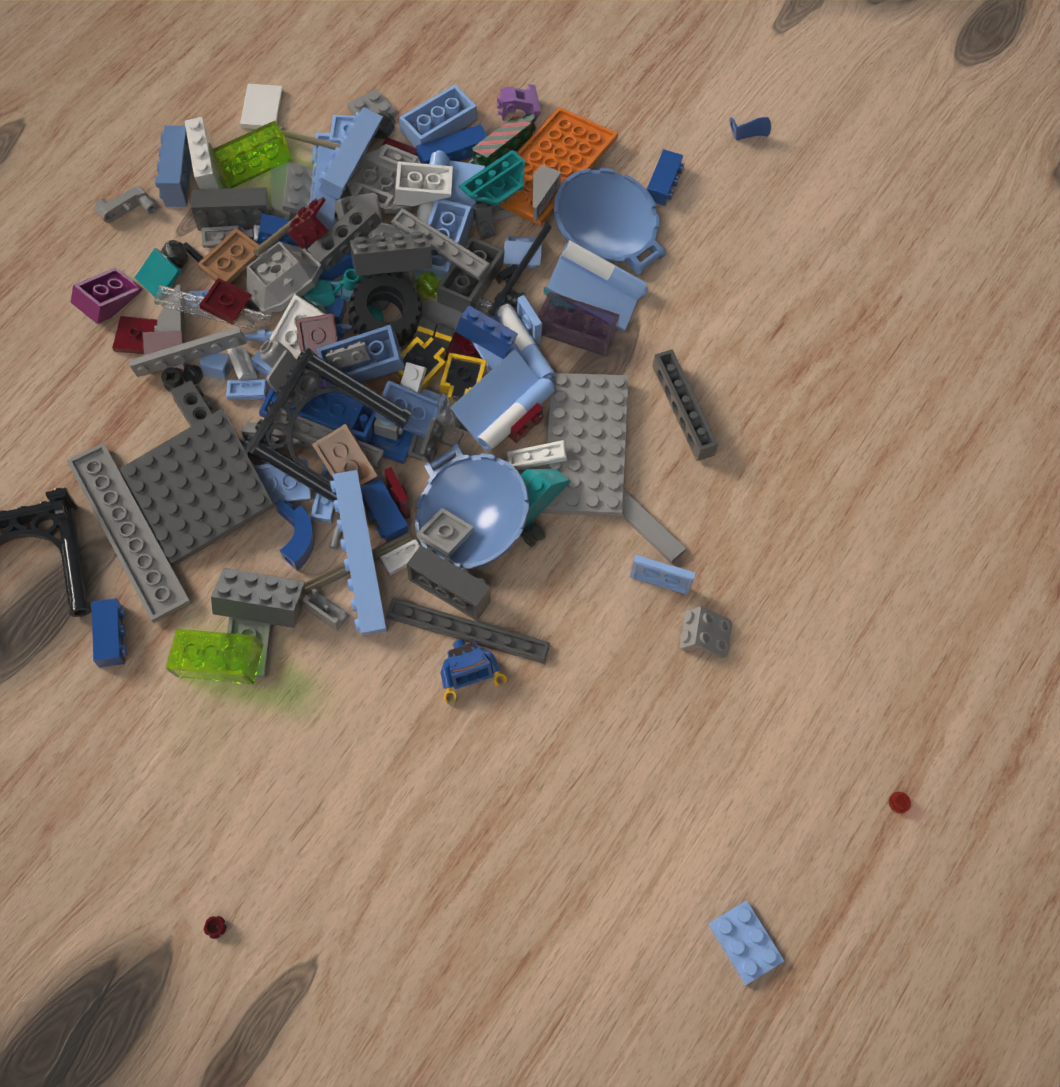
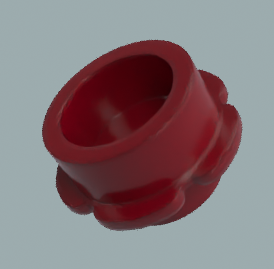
[204,916,227,939]

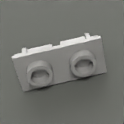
[325,341,370,369]

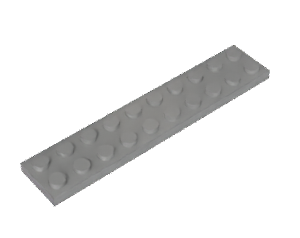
[67,443,191,623]

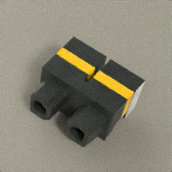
[415,318,455,353]

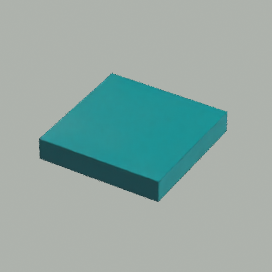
[134,248,182,301]

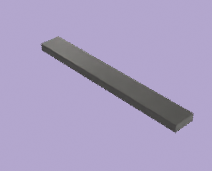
[386,598,550,664]

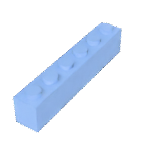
[319,107,383,200]
[309,146,337,246]

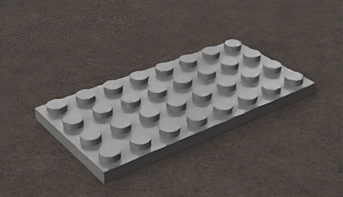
[543,373,629,516]

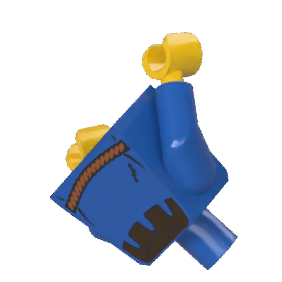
[440,640,507,704]

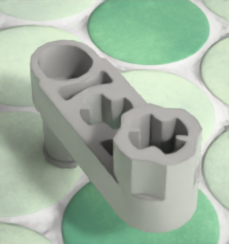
[93,186,157,223]

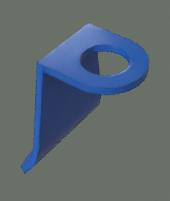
[729,117,771,140]

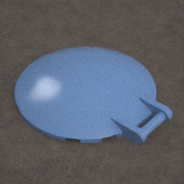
[554,168,665,274]
[415,443,529,569]

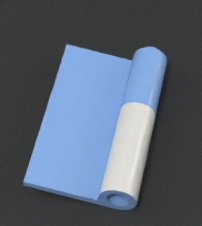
[449,350,555,452]

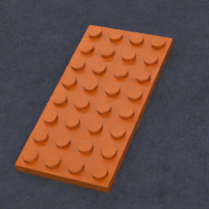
[498,107,618,226]

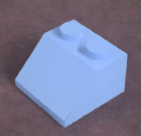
[504,236,542,268]

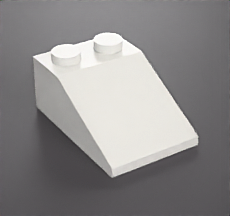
[395,161,453,206]

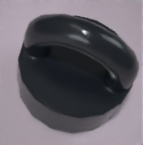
[183,364,203,384]

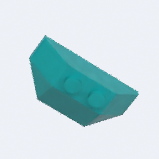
[459,150,525,206]
[521,469,571,529]

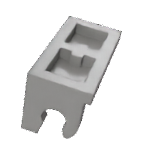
[302,589,350,631]

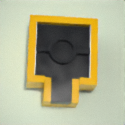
[396,337,446,394]
[440,353,487,406]

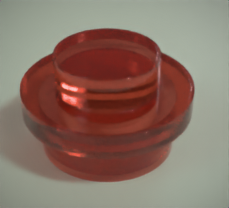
[888,792,911,814]

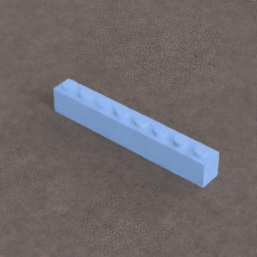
[330,470,387,636]

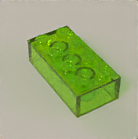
[210,120,292,189]
[165,629,264,684]

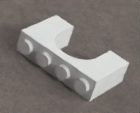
[185,117,222,189]

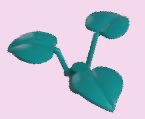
[302,269,384,322]

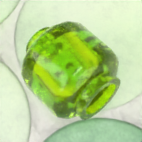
[415,271,441,299]

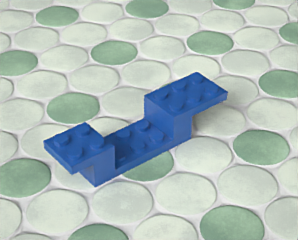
[259,386,414,464]

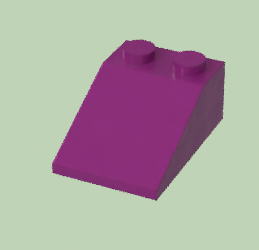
[70,267,142,324]

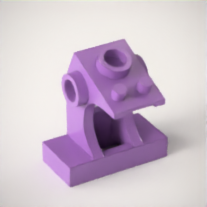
[497,84,541,123]

